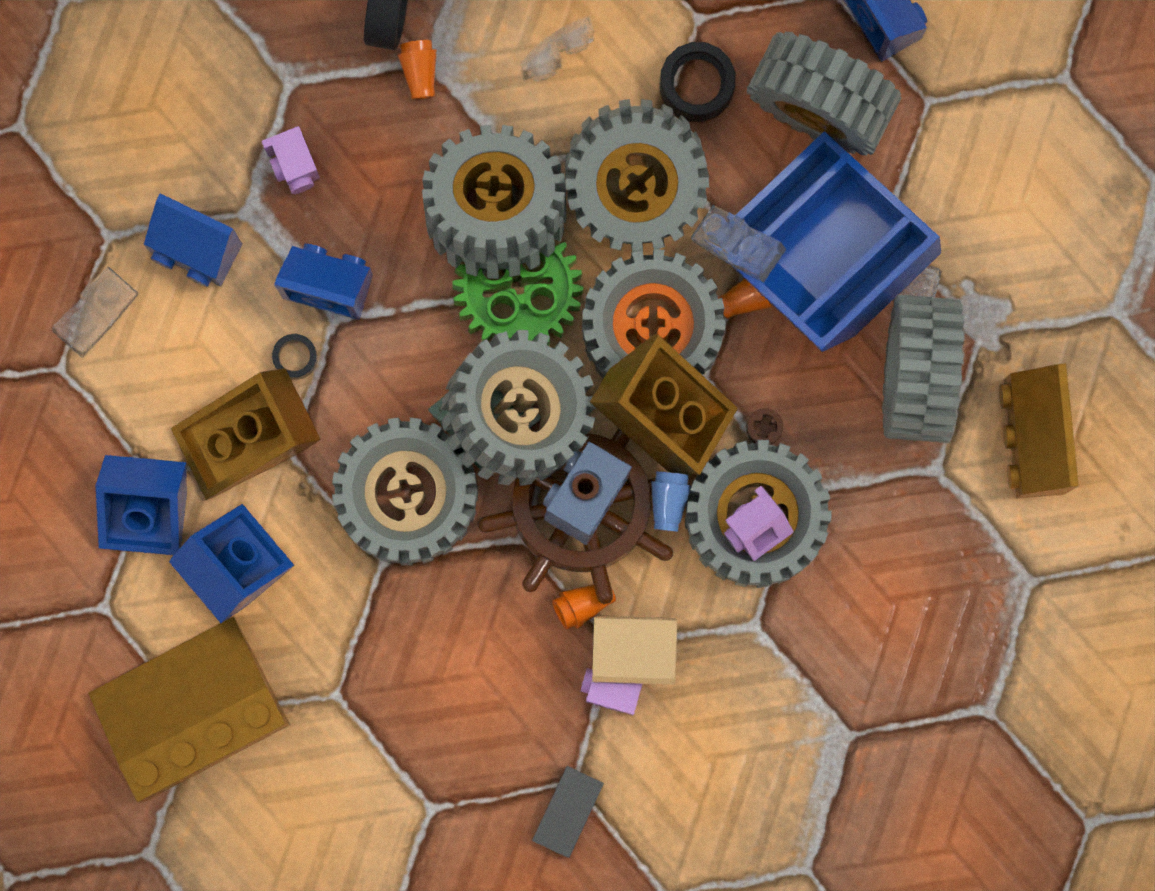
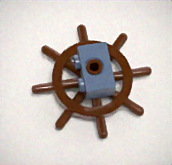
[478,428,673,604]

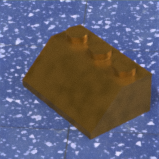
[590,335,738,475]
[999,363,1079,499]

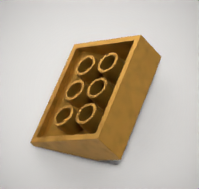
[88,616,290,802]

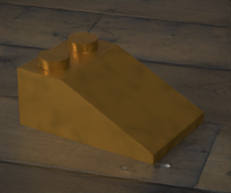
[171,368,321,500]

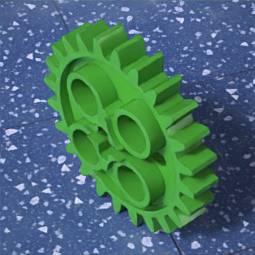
[452,242,583,346]

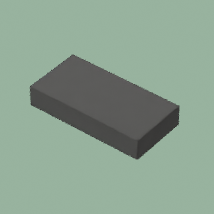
[532,766,604,858]

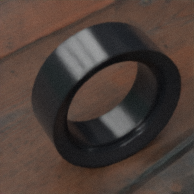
[272,334,318,380]

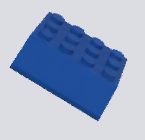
[708,131,941,352]

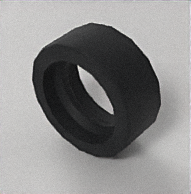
[364,0,408,50]
[660,42,736,122]

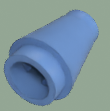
[651,471,691,532]

